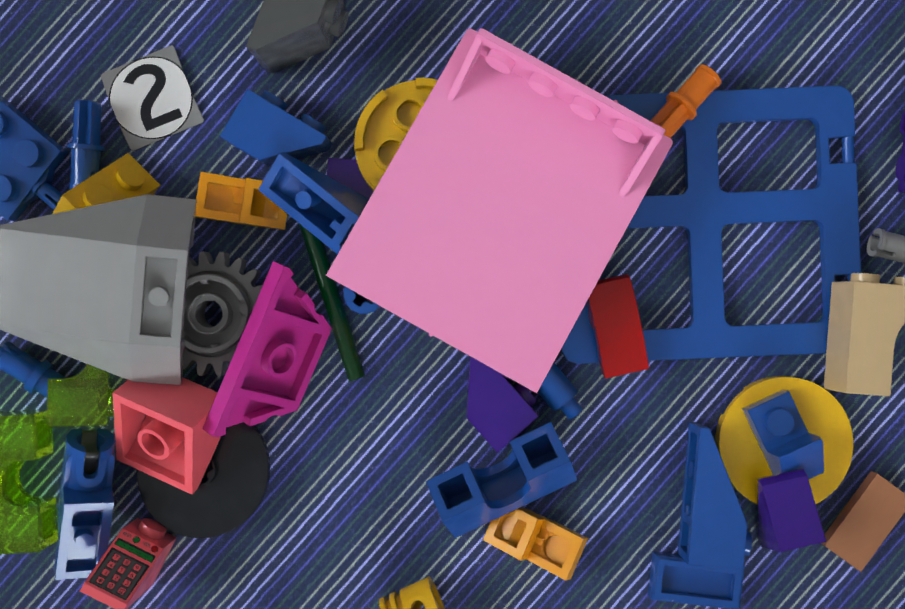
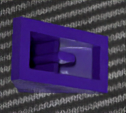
[758,469,826,552]

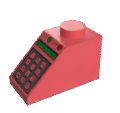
[80,518,177,609]

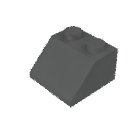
[246,0,349,73]

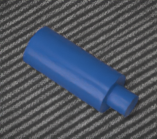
[537,362,583,420]

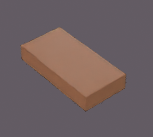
[821,471,905,572]

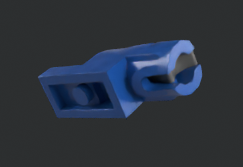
[54,428,116,580]

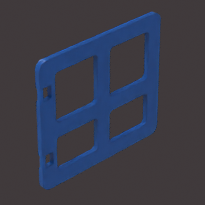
[561,86,861,364]

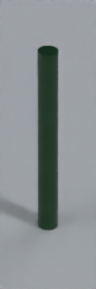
[299,224,365,381]

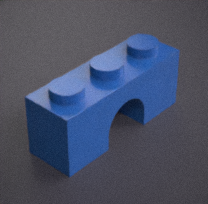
[426,422,577,538]

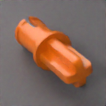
[650,64,721,138]

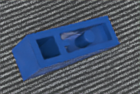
[258,152,369,254]
[678,422,752,570]

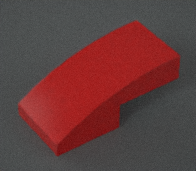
[587,274,649,379]

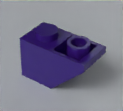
[466,356,538,453]

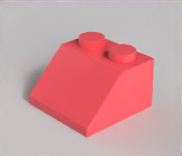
[113,377,221,495]

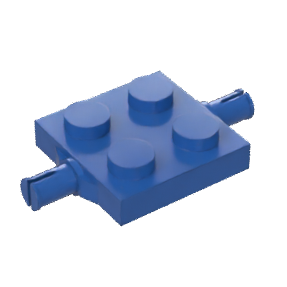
[0,95,69,221]

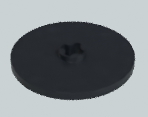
[137,422,271,538]

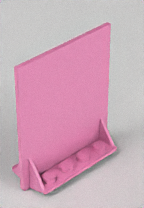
[326,28,673,393]

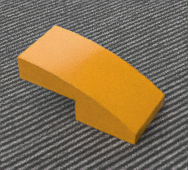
[195,171,287,230]
[483,507,588,581]

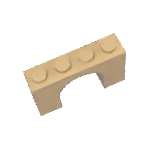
[824,273,905,396]

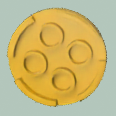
[354,77,438,192]
[715,376,853,505]

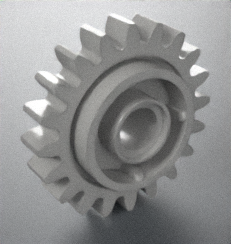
[182,251,263,376]

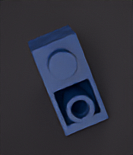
[220,89,332,166]

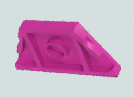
[202,261,332,437]

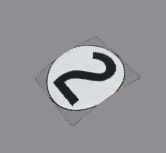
[101,45,204,151]

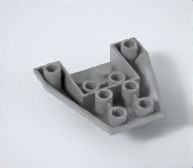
[0,194,197,385]

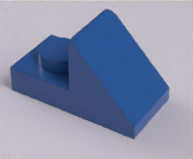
[742,390,824,480]

